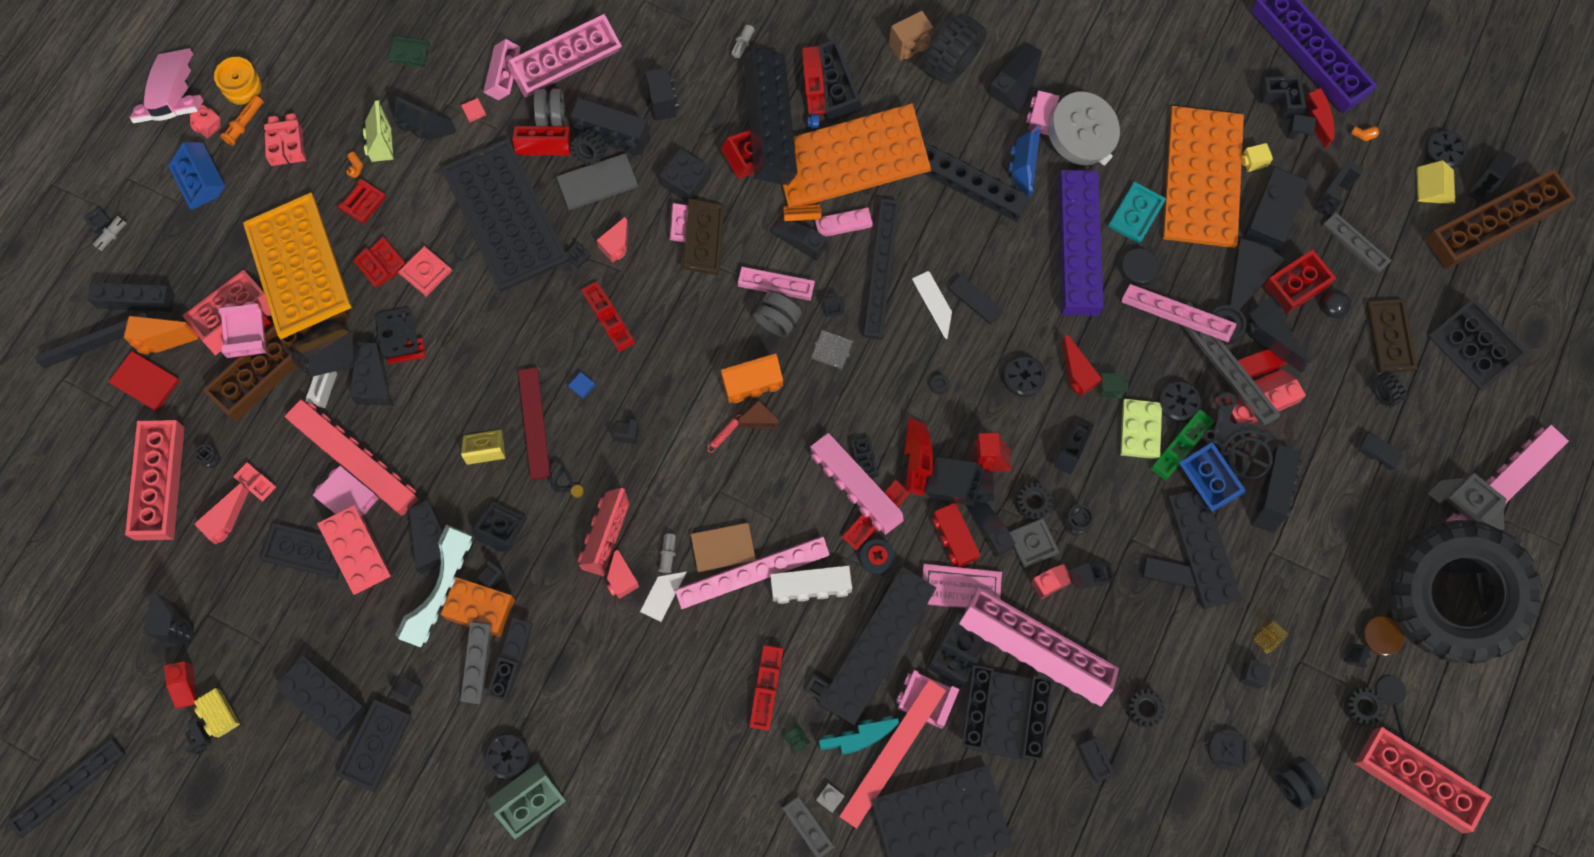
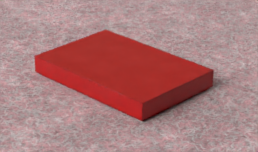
[108,351,180,412]

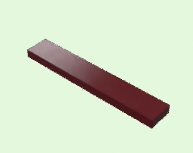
[518,368,551,480]

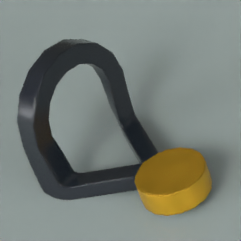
[551,467,584,498]

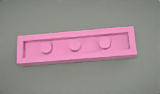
[738,267,815,301]

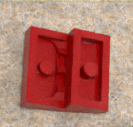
[353,237,406,287]

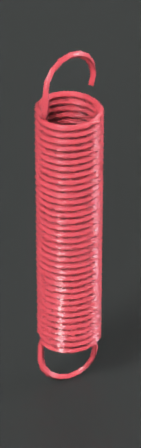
[708,415,742,453]

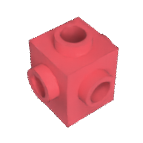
[190,105,220,138]

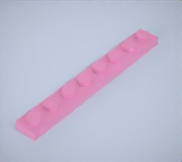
[675,536,829,609]

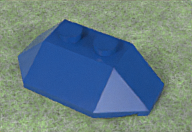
[1008,125,1041,198]

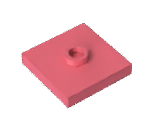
[398,246,452,297]

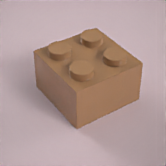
[889,11,933,61]

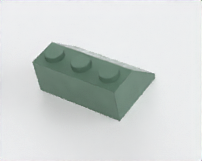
[487,763,566,839]

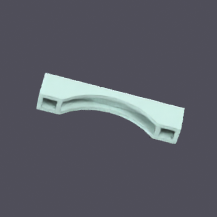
[396,525,472,647]

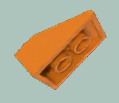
[124,316,199,354]

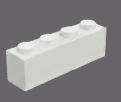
[771,566,852,604]

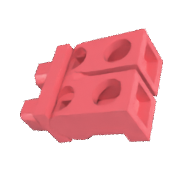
[264,114,306,166]

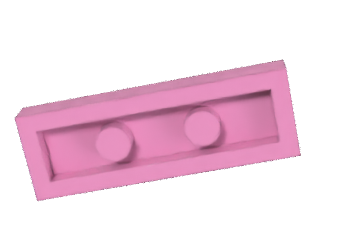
[815,208,873,237]

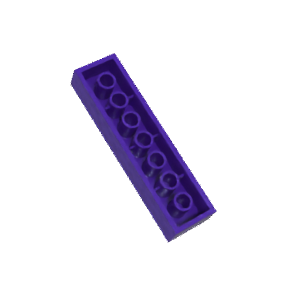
[1251,0,1377,114]
[1058,170,1104,316]

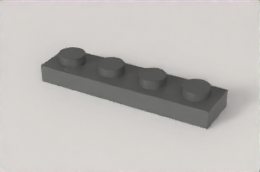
[461,621,492,704]

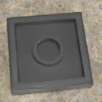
[1009,518,1060,569]

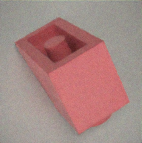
[597,217,629,262]
[607,550,639,599]
[1030,564,1072,600]

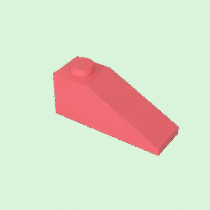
[195,483,249,544]

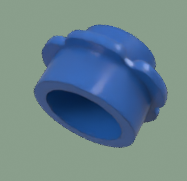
[808,113,820,131]

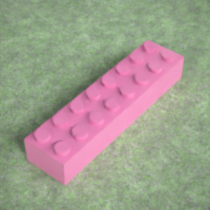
[959,588,1119,707]

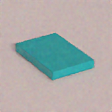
[1108,182,1166,244]

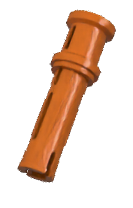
[220,95,264,146]

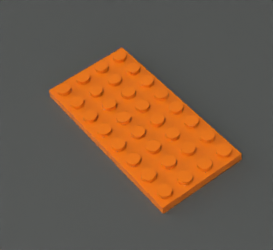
[783,103,931,207]
[1163,106,1244,248]

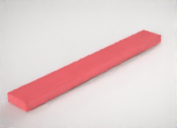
[840,679,946,829]

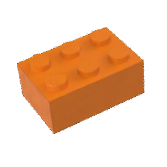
[441,577,515,637]

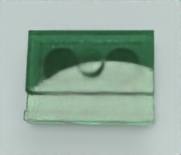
[388,36,430,67]

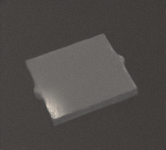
[811,330,853,369]

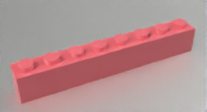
[285,400,418,516]

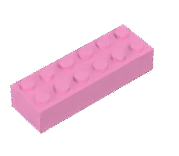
[507,14,622,98]

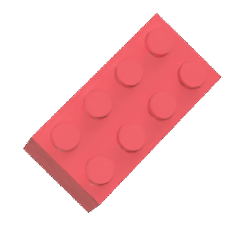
[317,505,393,595]

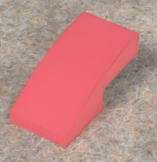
[234,463,276,502]

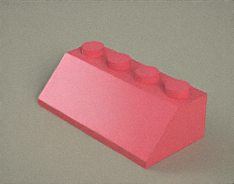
[1215,369,1306,423]

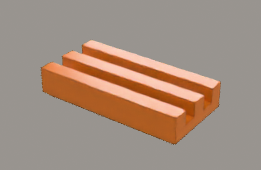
[783,205,821,221]

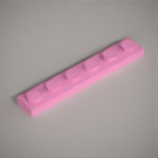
[1122,284,1236,342]

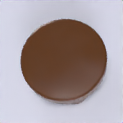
[1362,616,1404,657]

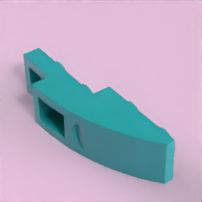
[819,716,899,755]

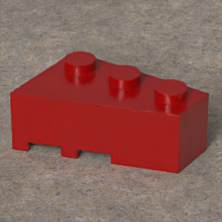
[972,433,1012,472]

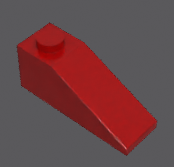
[1062,335,1102,397]

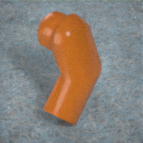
[1351,126,1379,141]
[347,152,363,178]

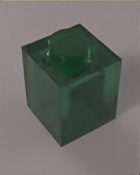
[1099,373,1128,398]

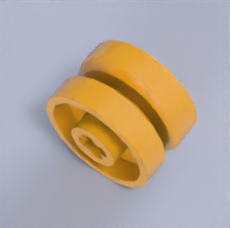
[214,57,262,105]

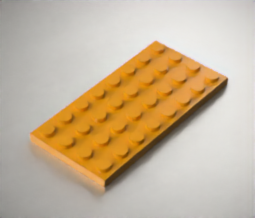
[243,192,352,339]

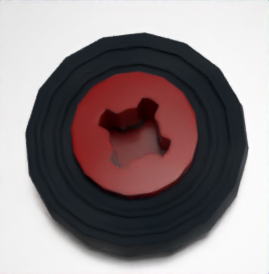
[860,539,895,574]

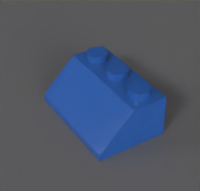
[168,142,225,209]
[1179,442,1246,512]

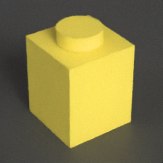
[1241,143,1273,172]

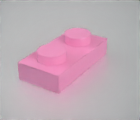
[669,203,687,242]

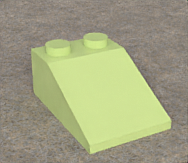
[363,100,394,162]

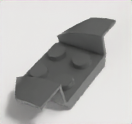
[1428,473,1506,530]

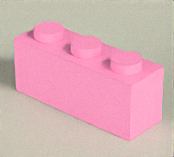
[483,39,521,100]

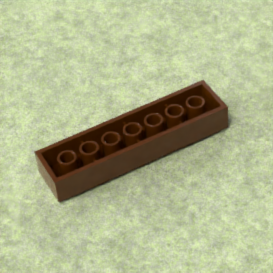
[1425,169,1576,269]
[203,311,350,423]

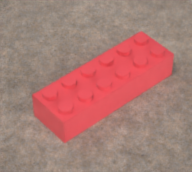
[125,420,185,540]
[1354,727,1491,833]

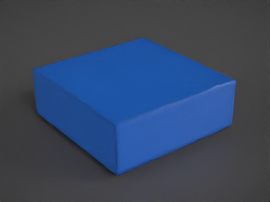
[568,372,596,399]

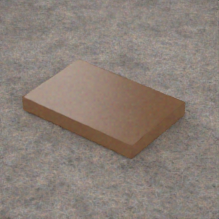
[691,523,756,573]

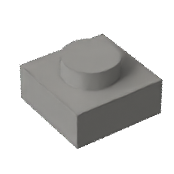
[816,783,845,813]

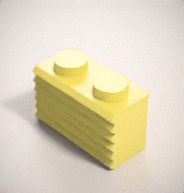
[194,688,240,738]

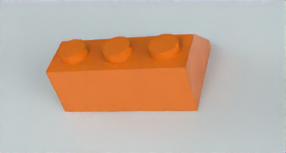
[721,354,783,403]

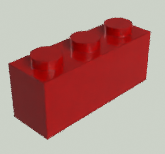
[512,126,572,156]
[931,503,981,568]

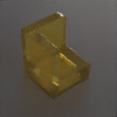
[1253,620,1289,654]

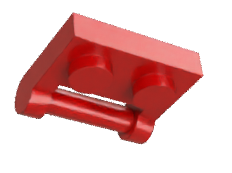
[337,179,386,225]

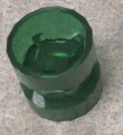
[783,726,810,754]

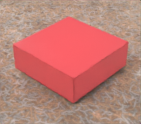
[461,98,486,122]

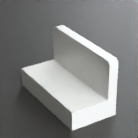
[305,371,337,408]

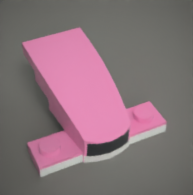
[129,48,203,123]

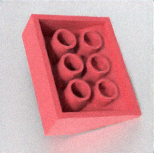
[182,270,271,356]
[578,488,630,576]

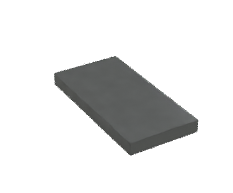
[557,153,638,210]

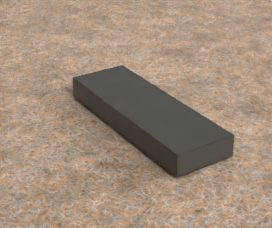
[782,796,835,857]

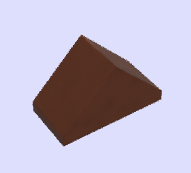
[739,401,778,429]

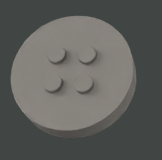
[1048,92,1120,165]

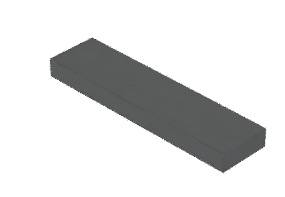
[1322,212,1391,275]

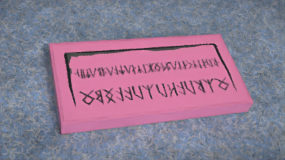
[922,564,1002,608]

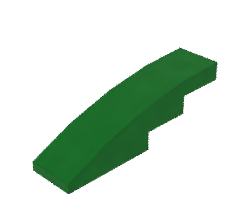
[1151,409,1215,481]

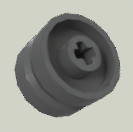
[534,88,565,126]
[753,292,802,338]

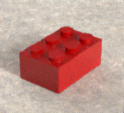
[1263,250,1336,315]

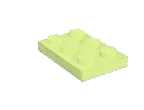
[1120,399,1162,459]

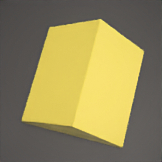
[1416,161,1455,204]
[461,430,506,465]

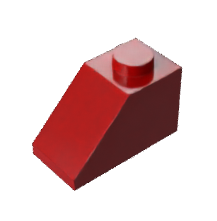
[164,661,197,709]

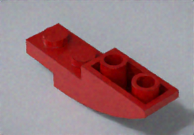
[802,46,827,116]
[904,418,933,496]

